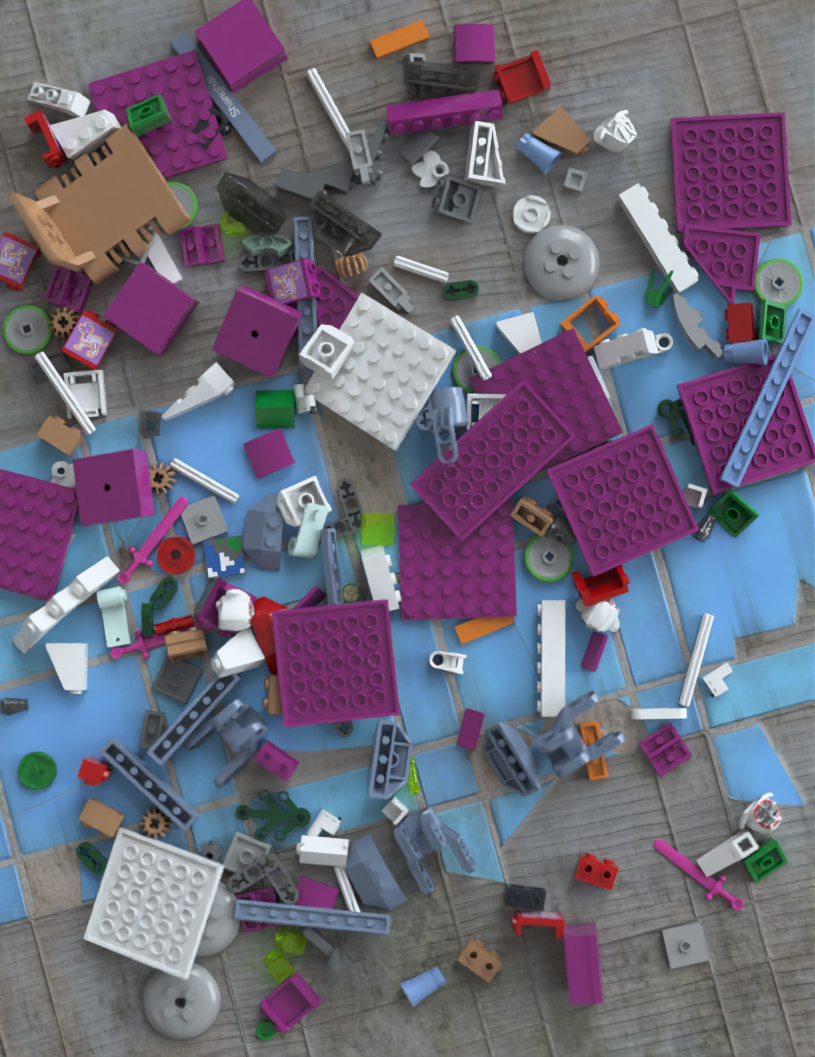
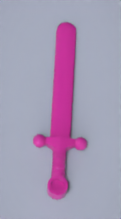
[118,497,188,584]
[111,621,208,659]
[654,839,744,910]

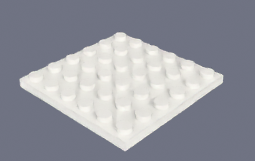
[305,293,456,451]
[84,827,224,979]

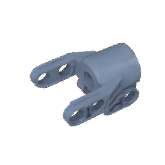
[416,387,469,464]
[535,691,625,777]
[183,699,270,789]
[394,806,477,895]

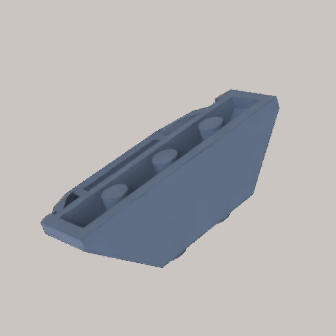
[243,494,285,571]
[368,719,413,799]
[483,722,541,797]
[345,833,407,910]

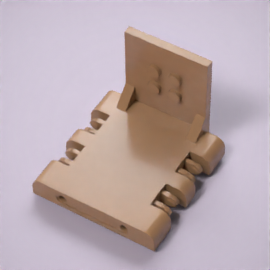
[8,123,191,285]

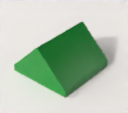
[126,94,172,136]
[755,300,787,345]
[255,390,295,429]
[707,489,760,538]
[740,837,788,884]

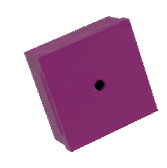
[195,0,288,95]
[103,262,200,357]
[212,285,303,379]
[72,449,155,527]
[564,922,603,1005]

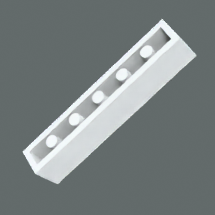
[617,183,699,294]
[537,600,565,717]

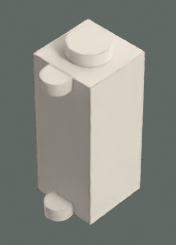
[297,835,349,867]

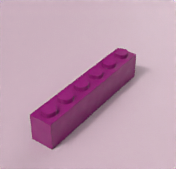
[386,89,503,136]

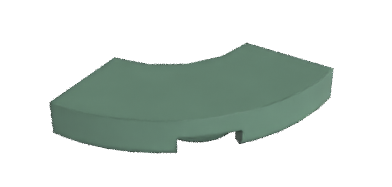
[240,234,294,258]

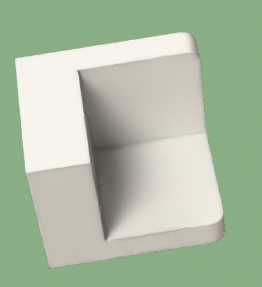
[683,484,707,509]
[381,796,409,826]

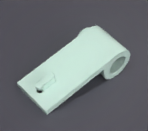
[288,503,329,559]
[97,586,131,648]

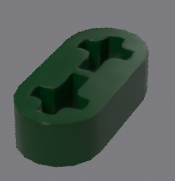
[443,280,479,301]
[149,577,179,610]
[141,603,154,637]
[76,842,108,874]

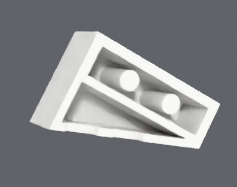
[50,110,121,160]
[464,121,506,188]
[594,328,659,369]
[360,544,401,611]

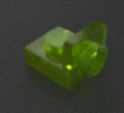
[219,212,247,237]
[275,927,307,955]
[263,947,295,983]

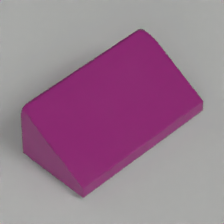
[293,586,326,609]
[581,631,608,672]
[456,708,485,751]

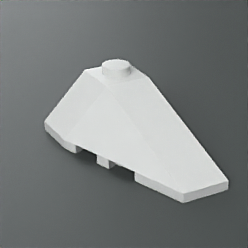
[161,363,235,421]

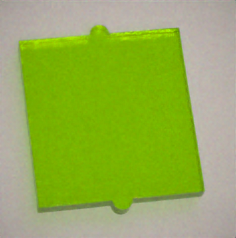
[359,513,396,545]

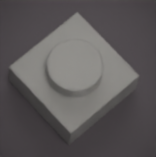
[563,168,587,193]

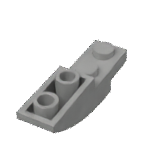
[671,293,724,360]

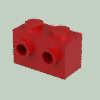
[724,302,755,343]
[77,756,112,787]
[573,852,619,890]

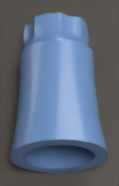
[517,133,561,175]
[724,338,768,365]
[400,966,446,1007]

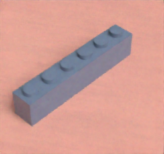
[147,674,241,766]
[99,736,200,831]

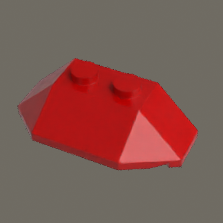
[251,596,288,674]

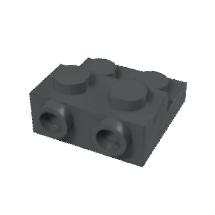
[431,175,482,224]

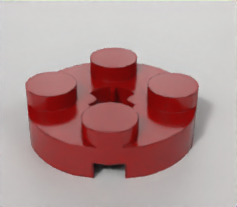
[157,536,196,574]

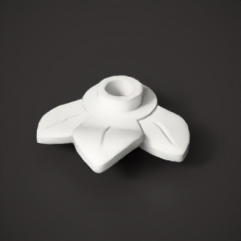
[411,150,449,188]
[51,461,76,489]

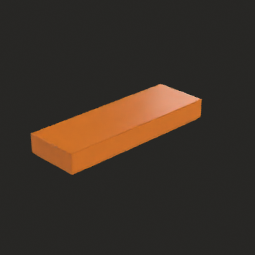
[370,20,430,60]
[454,617,515,644]
[579,720,608,781]

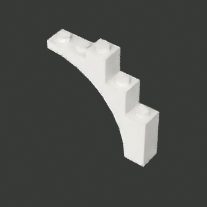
[12,556,120,654]

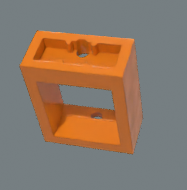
[559,295,620,353]

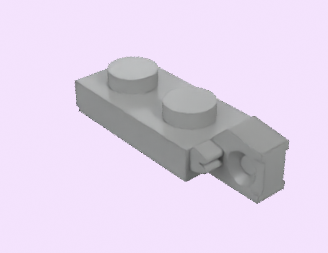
[345,129,373,185]
[368,267,414,315]

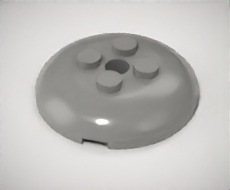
[523,225,599,301]
[196,881,241,956]
[143,962,221,1040]

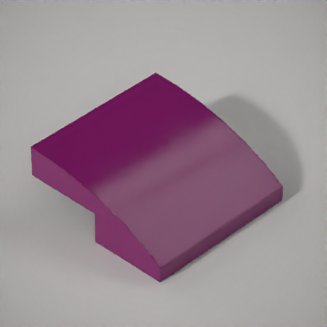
[454,23,495,64]
[179,223,225,268]
[43,265,93,314]
[243,428,295,479]
[638,722,692,778]
[292,876,340,909]
[235,886,282,933]

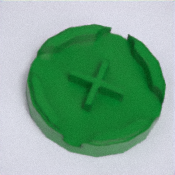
[18,751,57,790]

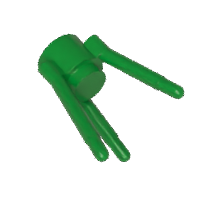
[644,269,674,308]

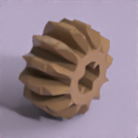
[335,252,368,278]
[48,307,80,340]
[149,463,176,495]
[139,806,173,840]

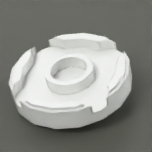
[512,195,551,234]

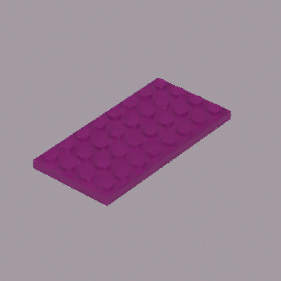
[409,379,576,541]

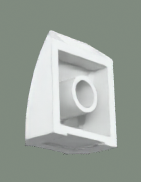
[299,324,354,380]
[276,475,332,527]

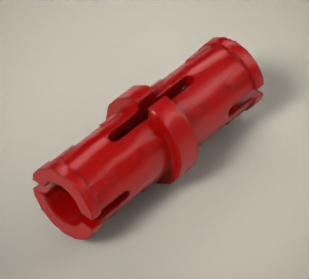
[154,614,195,636]

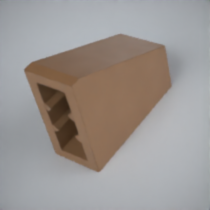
[531,107,591,158]

